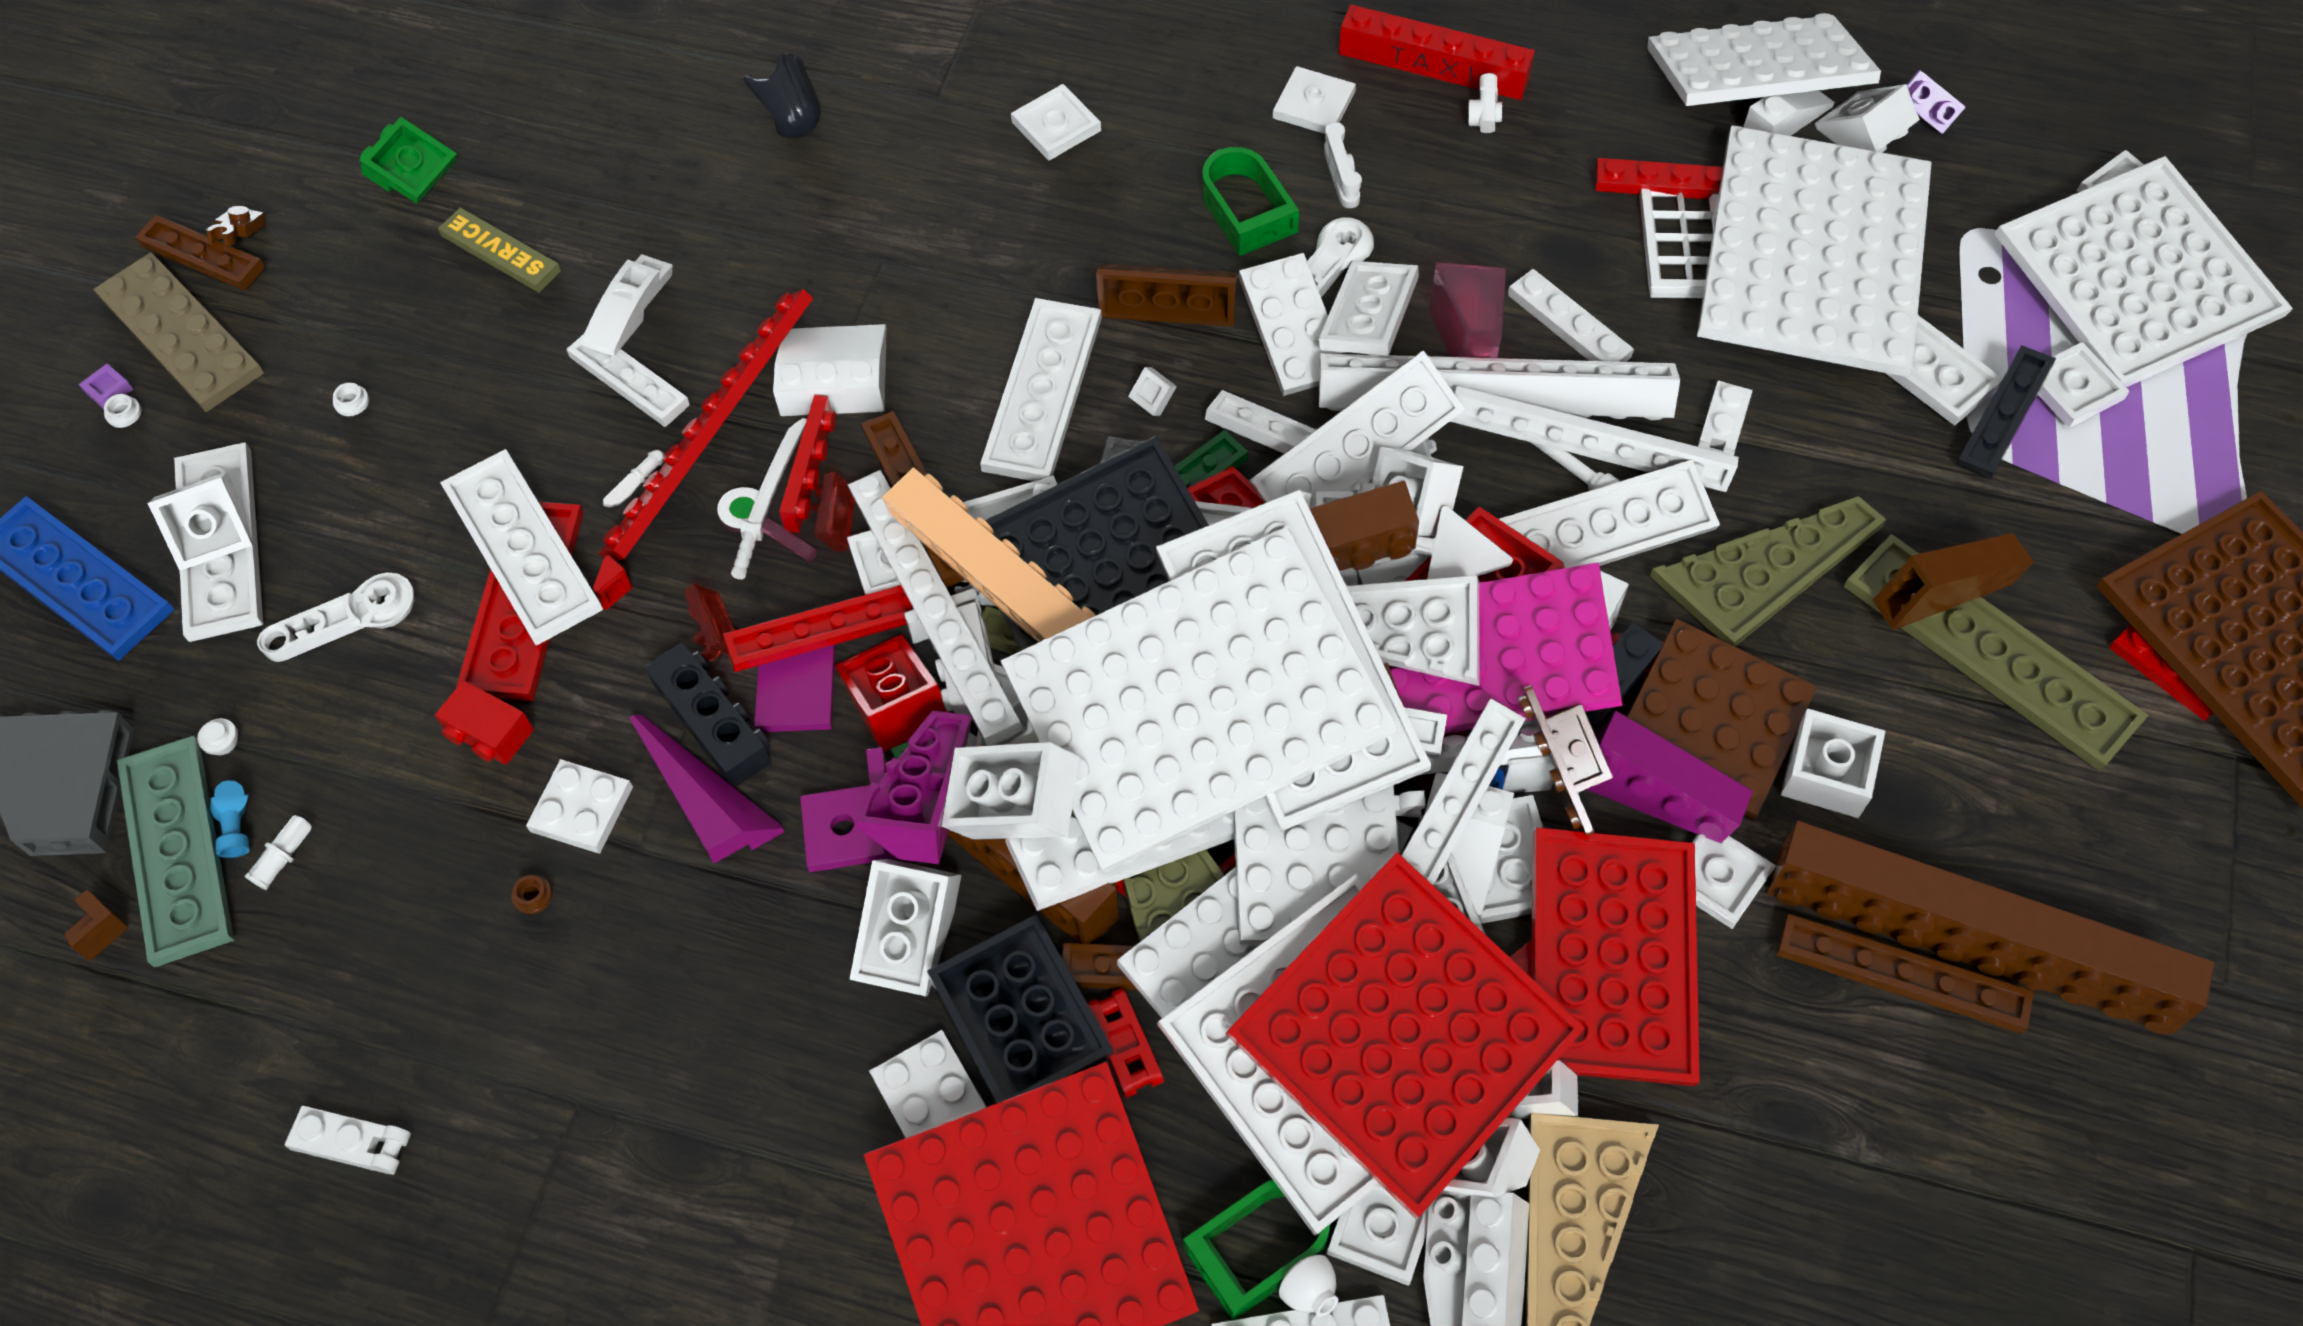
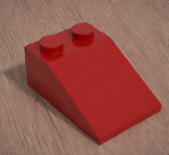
[834,634,949,752]

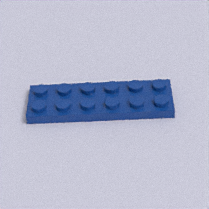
[0,496,175,661]

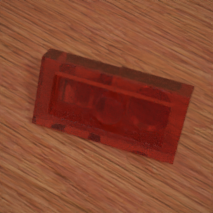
[812,471,855,553]
[684,583,735,661]

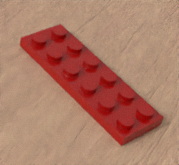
[456,502,584,701]

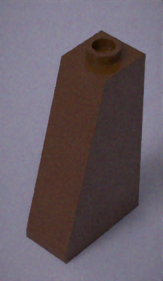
[1873,533,2034,630]

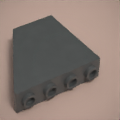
[0,710,135,856]

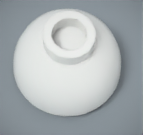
[1279,1255,1338,1317]

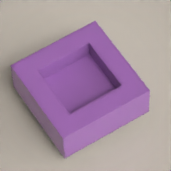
[79,364,133,409]

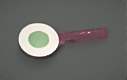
[717,487,817,562]

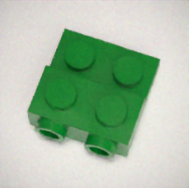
[359,117,457,204]

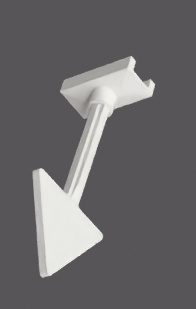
[1302,492,1513,579]

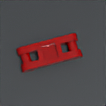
[1087,988,1164,1099]

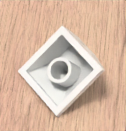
[1444,1118,1540,1197]

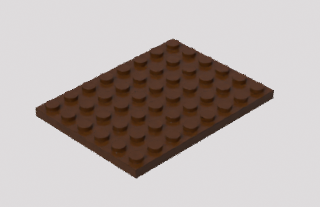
[2096,491,2303,808]

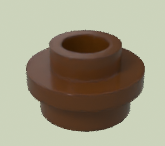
[511,875,552,914]

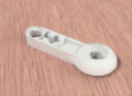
[1307,217,1374,297]
[257,572,415,662]

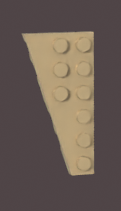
[1525,1113,1659,1326]

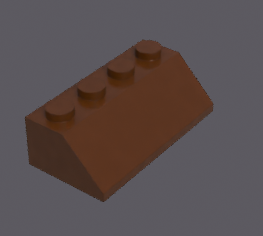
[1096,264,1238,327]

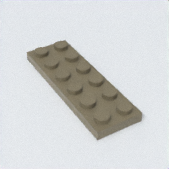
[93,252,264,412]

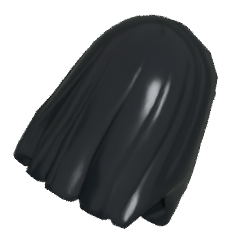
[744,53,821,138]

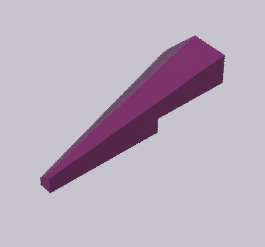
[629,715,784,863]

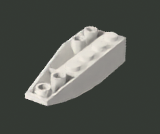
[1423,1190,1529,1326]

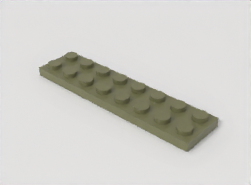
[1844,534,2149,772]

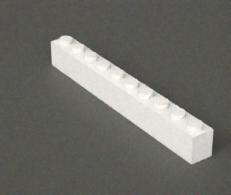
[1319,353,1680,420]

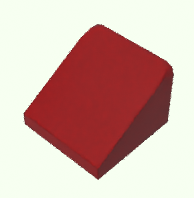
[593,555,633,611]

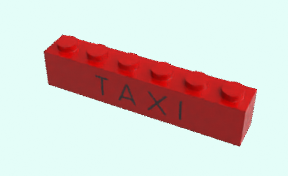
[1339,5,1535,100]

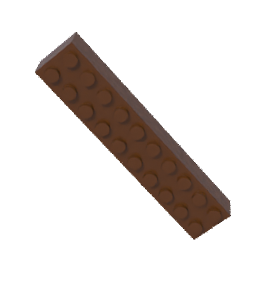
[1767,820,2214,1035]

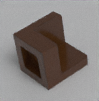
[64,889,129,961]

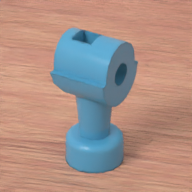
[210,780,250,858]

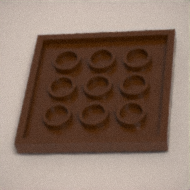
[1627,619,1817,820]

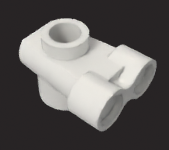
[1469,73,1502,133]

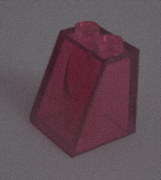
[1429,262,1506,358]

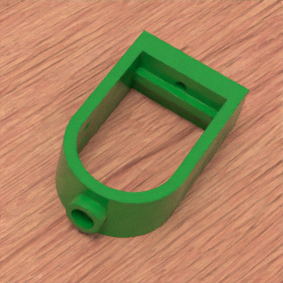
[1202,147,1299,256]
[1183,1180,1330,1320]

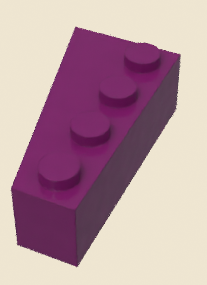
[1586,710,1753,844]

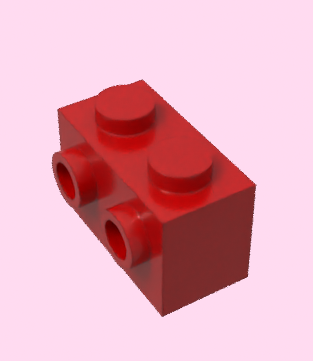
[435,680,534,765]

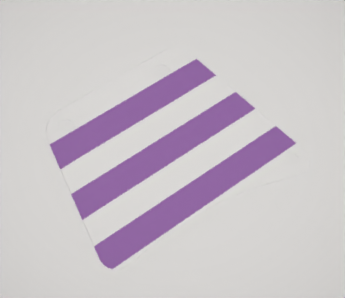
[1960,228,2247,534]

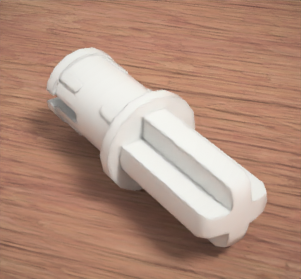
[244,815,312,890]

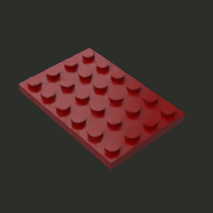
[1531,827,1700,1086]

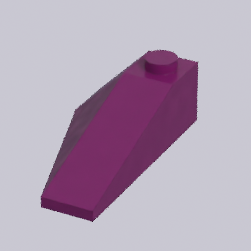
[855,711,972,864]

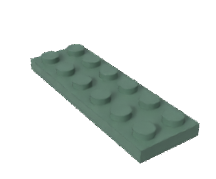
[117,736,234,968]

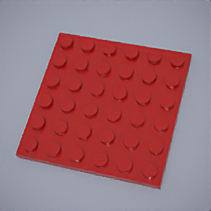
[1225,852,1585,1219]
[863,1062,1199,1326]

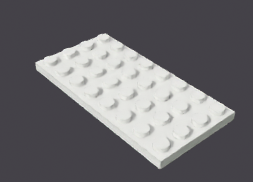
[1156,490,1431,831]

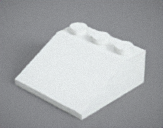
[773,324,887,416]

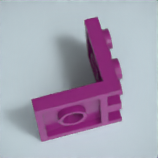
[800,747,897,872]

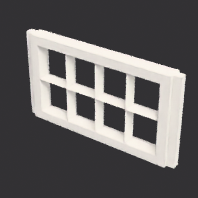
[1639,189,1719,298]

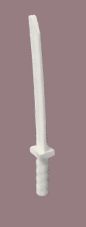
[731,418,807,579]

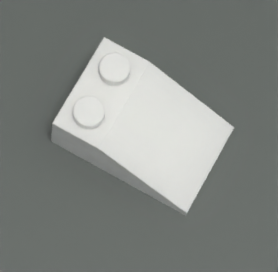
[1425,772,1514,918]
[850,859,961,996]

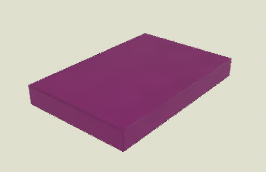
[754,644,836,732]

